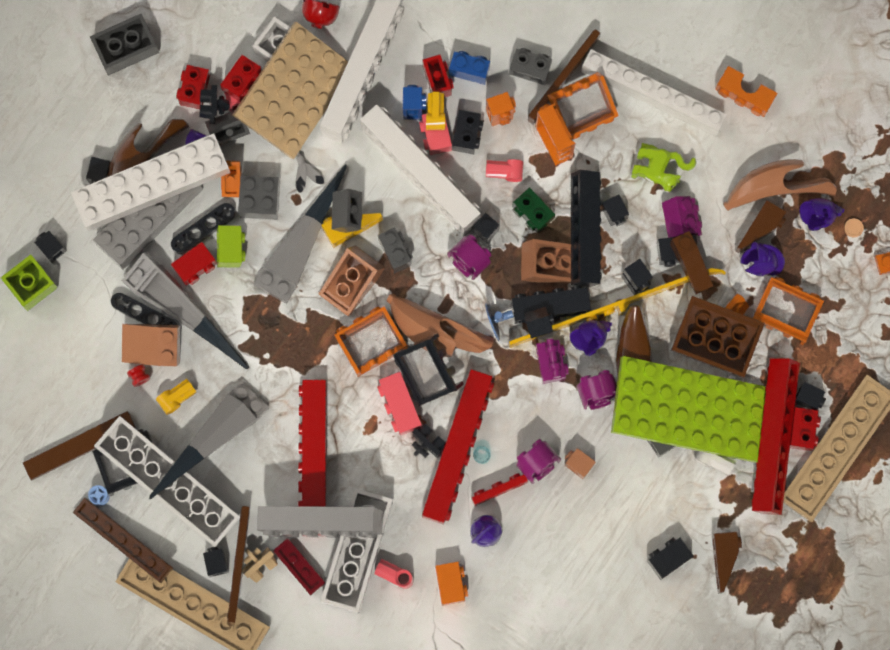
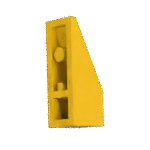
[321,213,383,248]

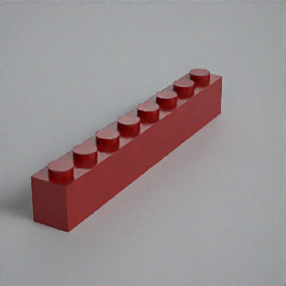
[752,358,800,515]
[422,369,495,525]
[298,380,327,536]

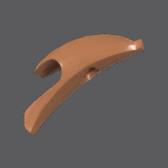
[723,159,837,211]
[387,294,494,357]

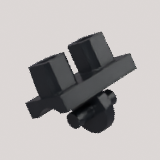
[199,85,230,124]
[412,423,446,458]

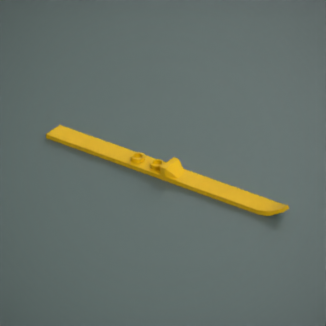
[508,268,726,348]

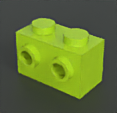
[216,225,245,268]

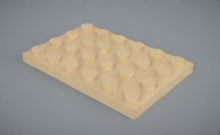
[233,22,348,159]

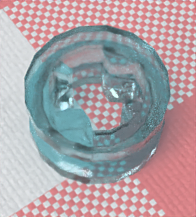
[473,446,491,464]

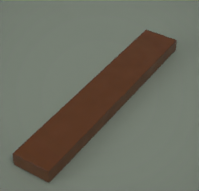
[528,29,601,125]
[23,411,136,481]
[73,498,173,583]
[227,506,249,626]

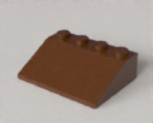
[670,296,765,378]

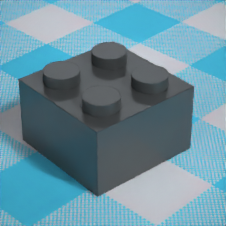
[238,176,280,220]

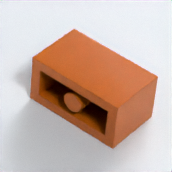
[435,562,468,606]

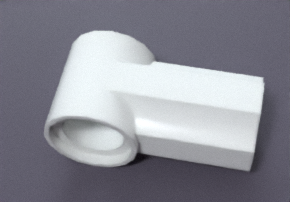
[694,451,736,476]

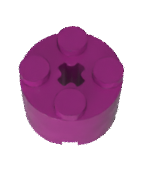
[447,234,492,280]
[577,370,617,410]
[516,439,561,484]

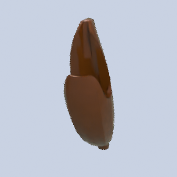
[108,119,189,177]
[616,305,652,376]

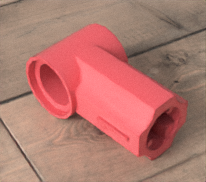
[486,159,524,182]
[374,559,414,589]

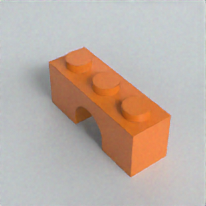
[715,66,778,117]

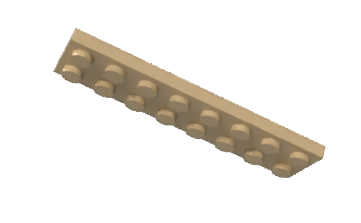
[783,375,890,522]
[115,558,270,650]

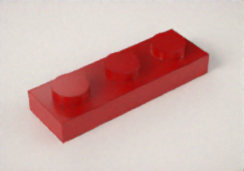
[471,473,528,507]

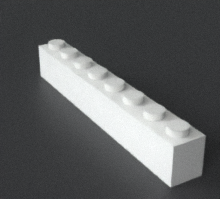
[581,49,727,137]

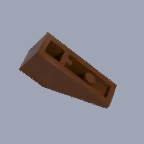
[735,200,786,253]
[670,231,713,295]
[712,532,742,594]

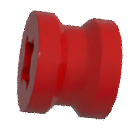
[127,364,151,387]

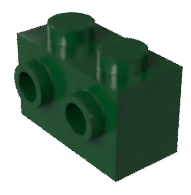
[512,187,555,233]

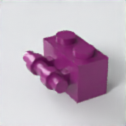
[662,196,703,238]
[536,339,569,384]

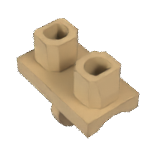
[242,547,278,583]

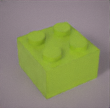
[0,254,58,311]

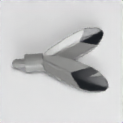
[296,152,324,193]

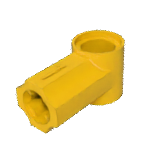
[426,92,445,130]
[156,379,197,415]

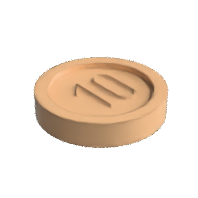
[844,218,864,238]

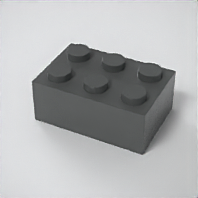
[90,14,159,76]

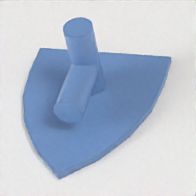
[485,303,514,341]

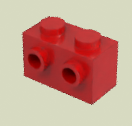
[422,54,454,97]
[220,55,262,102]
[176,65,211,110]
[171,242,217,286]
[790,407,821,451]

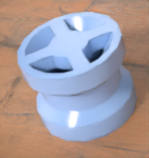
[88,485,110,506]

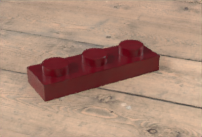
[273,538,325,596]

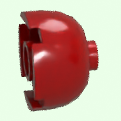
[302,0,340,29]

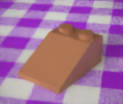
[521,239,571,283]
[318,245,385,316]
[122,324,180,366]

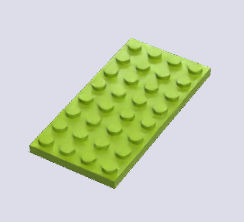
[611,356,766,463]

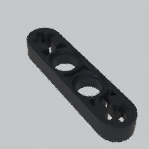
[171,203,235,254]
[111,293,178,325]

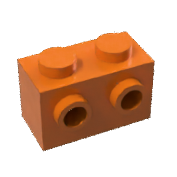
[485,92,516,126]

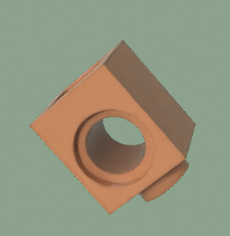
[565,448,596,479]

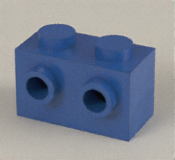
[449,51,490,85]
[403,85,426,120]

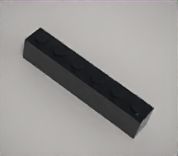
[571,169,602,287]

